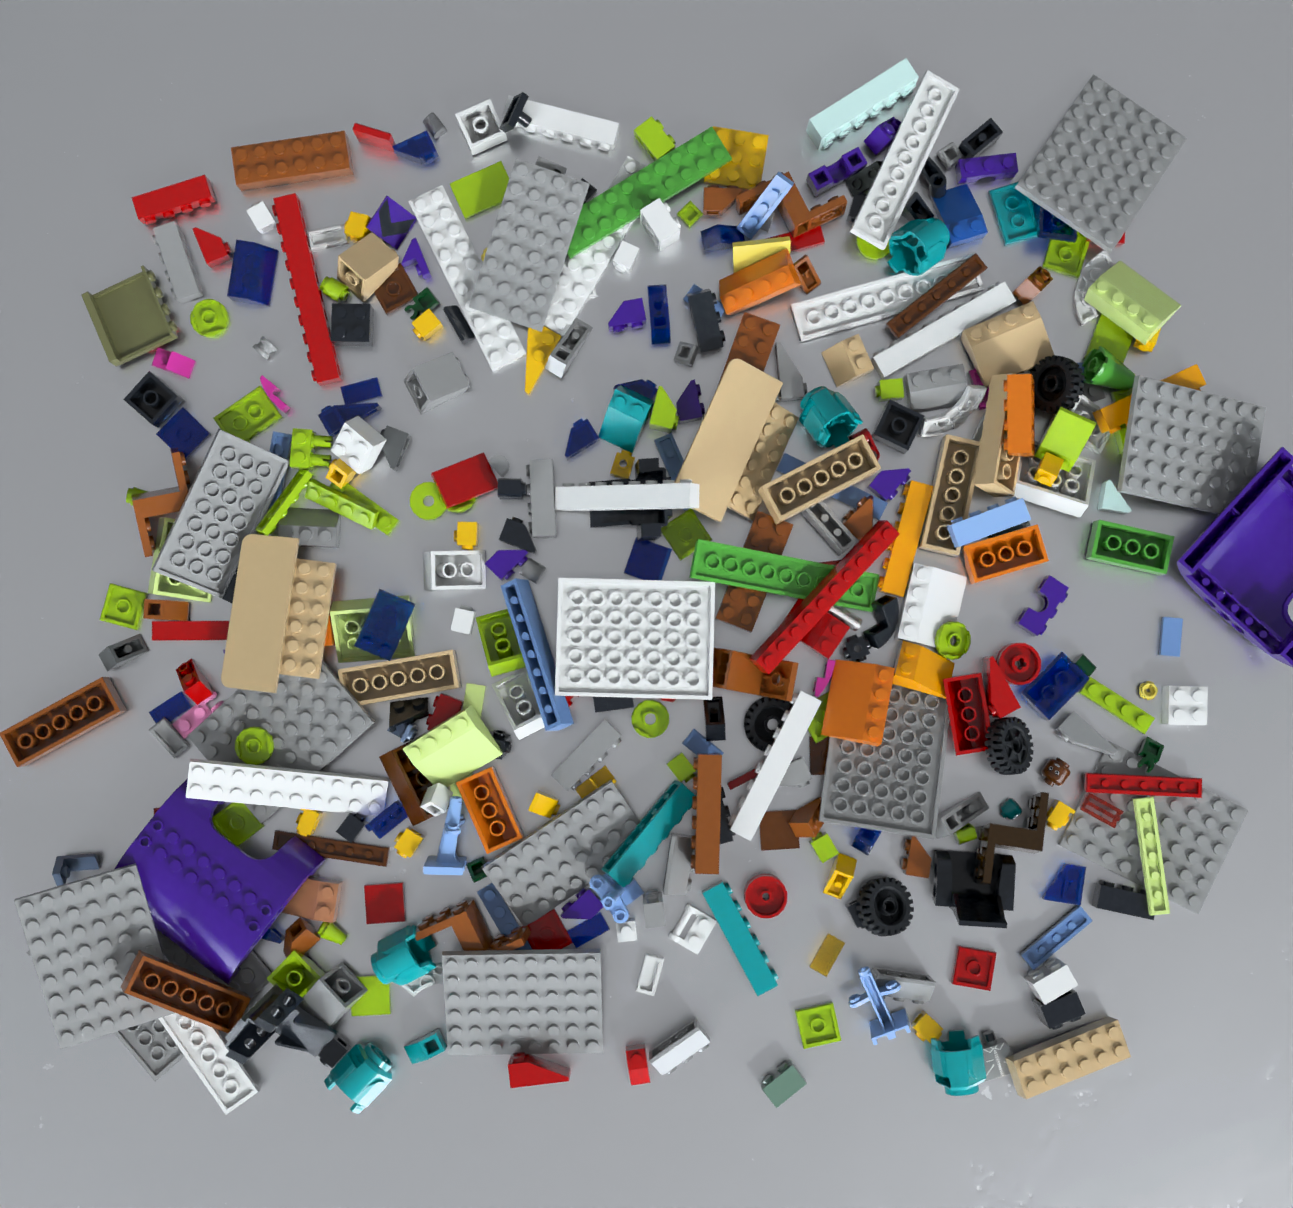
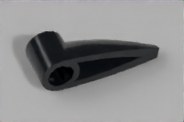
[922,156,947,198]

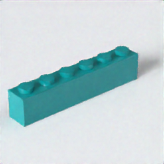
[601,780,696,888]
[702,880,779,996]

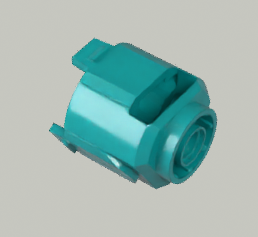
[887,218,950,276]
[799,386,863,448]
[371,925,437,986]
[931,1029,986,1096]
[324,1043,393,1114]

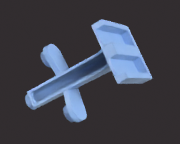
[423,796,467,875]
[589,874,644,923]
[848,966,911,1045]

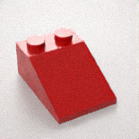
[781,598,850,659]
[982,656,1021,719]
[508,1052,571,1088]

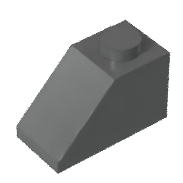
[380,425,411,471]
[99,634,149,672]

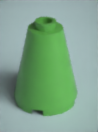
[1081,346,1135,391]

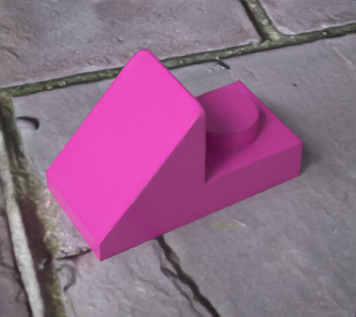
[152,348,196,379]

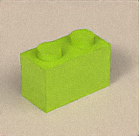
[634,116,676,161]

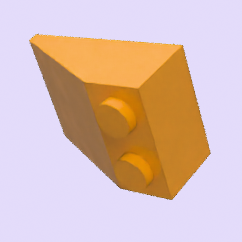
[892,641,955,699]

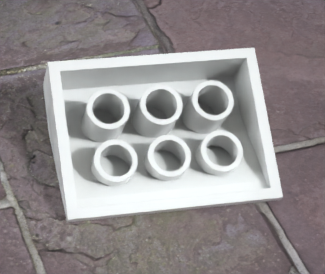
[1012,441,1096,518]
[894,563,967,648]

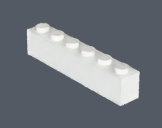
[503,95,619,151]

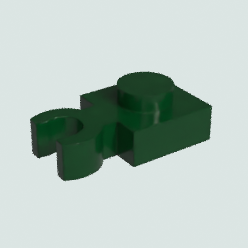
[404,287,440,321]
[1137,736,1164,773]

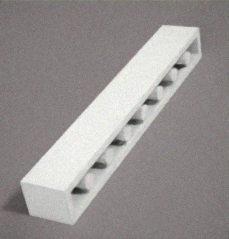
[871,281,1016,380]
[555,479,700,511]
[728,691,822,841]

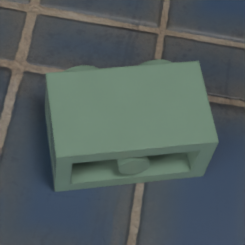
[761,1061,807,1108]

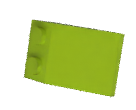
[1035,407,1096,472]
[475,609,526,677]

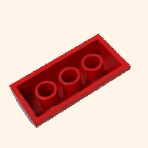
[943,673,991,756]

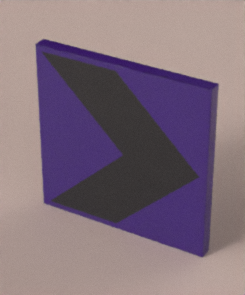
[366,195,417,250]

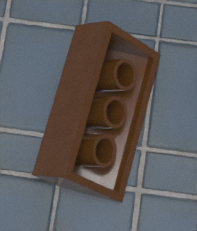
[379,740,449,826]

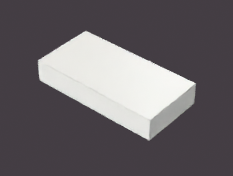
[307,224,349,252]
[636,953,664,996]

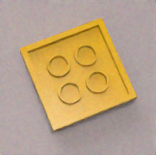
[703,126,769,190]

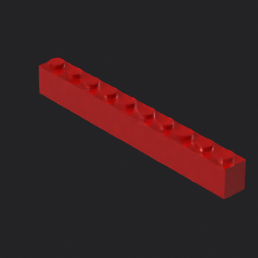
[272,193,343,386]
[749,520,900,674]

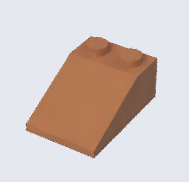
[281,877,343,923]

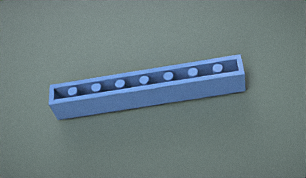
[501,578,574,731]

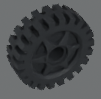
[1030,355,1085,414]
[744,697,793,752]
[985,717,1034,775]
[856,877,914,936]

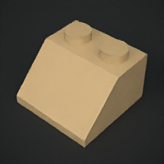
[821,334,874,388]

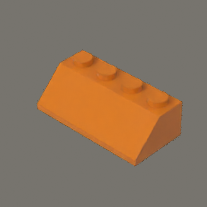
[719,249,801,316]
[963,524,1049,584]
[456,766,524,854]

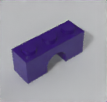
[806,147,867,197]
[955,153,1018,185]
[1014,575,1069,636]

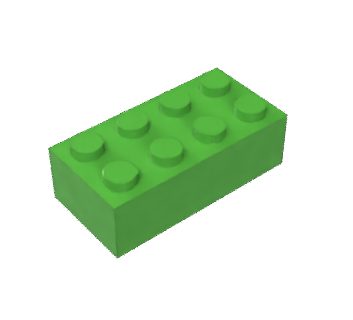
[1085,520,1175,575]

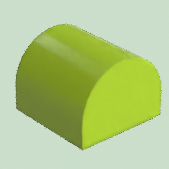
[953,823,977,845]

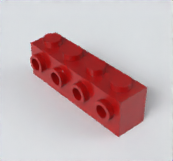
[131,175,216,225]

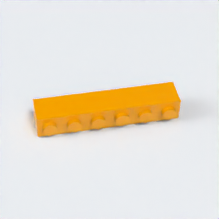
[1092,364,1207,434]
[877,480,934,598]

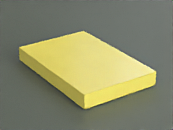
[732,236,790,273]

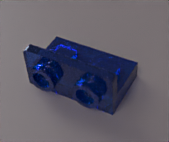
[365,800,408,839]

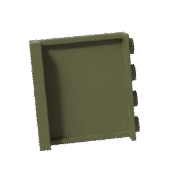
[81,265,178,367]

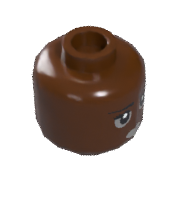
[1041,757,1070,787]

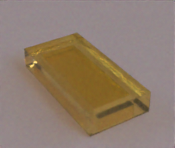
[809,933,845,977]

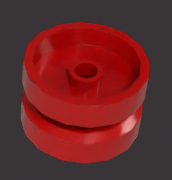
[994,643,1041,685]
[744,873,787,918]

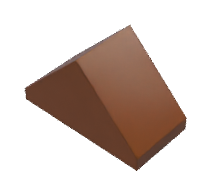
[794,254,821,294]

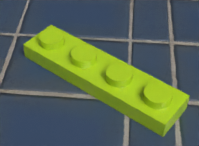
[255,469,313,536]
[305,478,379,530]
[329,483,399,536]
[1078,677,1155,734]

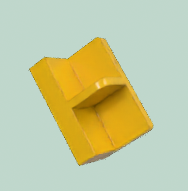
[575,765,617,798]

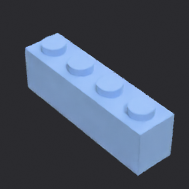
[947,496,1031,548]

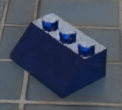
[227,239,279,307]
[1021,652,1090,720]

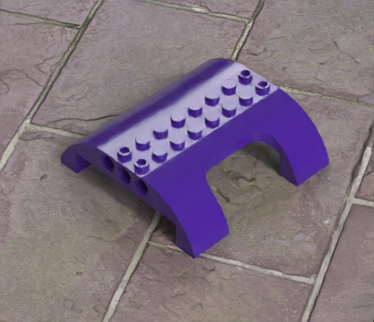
[1177,447,1293,667]
[115,778,326,985]

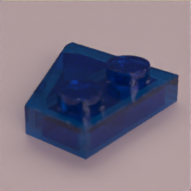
[1042,863,1086,905]

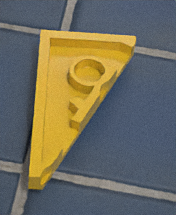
[525,326,562,395]

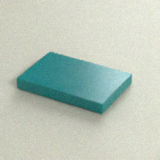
[988,182,1042,246]

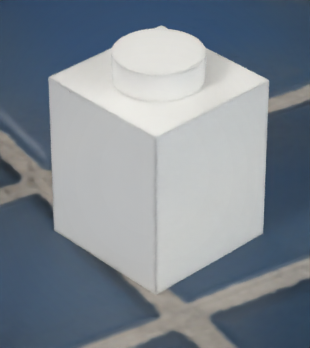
[246,201,277,235]
[613,240,640,273]
[451,605,476,635]
[420,783,453,817]
[616,918,637,942]

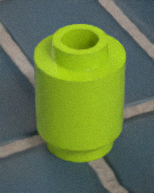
[320,276,350,303]

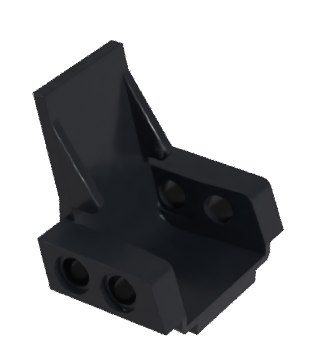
[589,458,673,541]
[932,850,1016,928]
[225,984,338,1064]

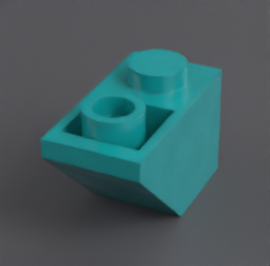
[404,1029,447,1064]

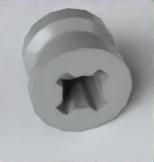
[253,336,277,360]

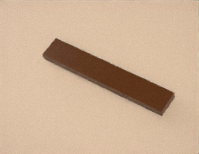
[885,253,988,339]
[272,830,390,867]

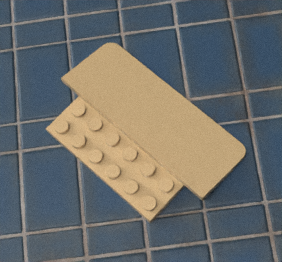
[675,359,799,522]
[221,534,337,693]

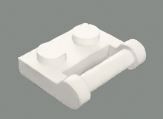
[668,903,717,955]

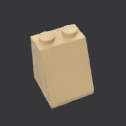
[337,232,399,303]

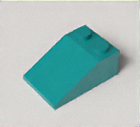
[598,385,655,453]

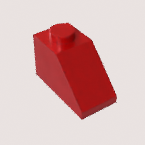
[192,227,232,268]
[626,1043,650,1085]

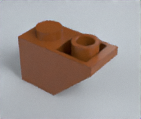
[703,185,742,215]
[1012,266,1053,305]
[843,495,874,540]
[143,599,189,621]
[789,797,824,837]
[901,836,932,879]
[283,917,320,958]

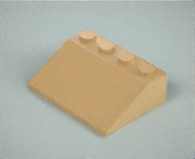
[960,301,1054,388]

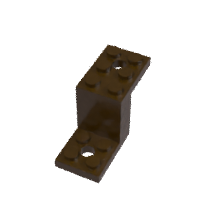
[974,792,1049,885]

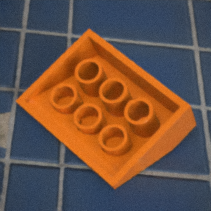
[1004,374,1035,458]
[821,659,895,747]

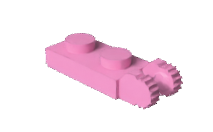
[172,691,224,739]

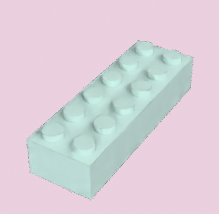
[806,58,919,150]

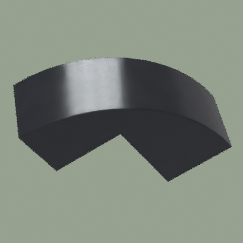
[863,595,899,649]

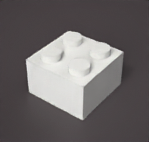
[455,99,507,155]
[640,198,681,251]
[330,416,387,474]
[1162,686,1208,725]
[1024,958,1078,1005]

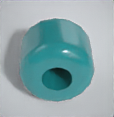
[1000,798,1022,820]

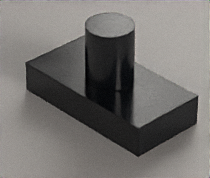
[499,92,532,133]

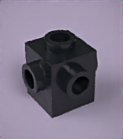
[842,634,871,662]
[490,730,512,760]

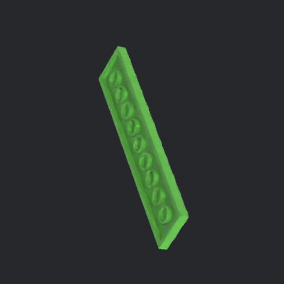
[567,127,732,259]
[689,539,879,612]

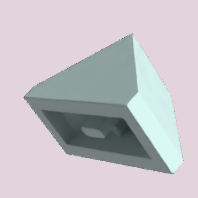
[1097,479,1132,515]

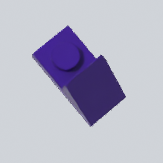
[401,238,432,280]

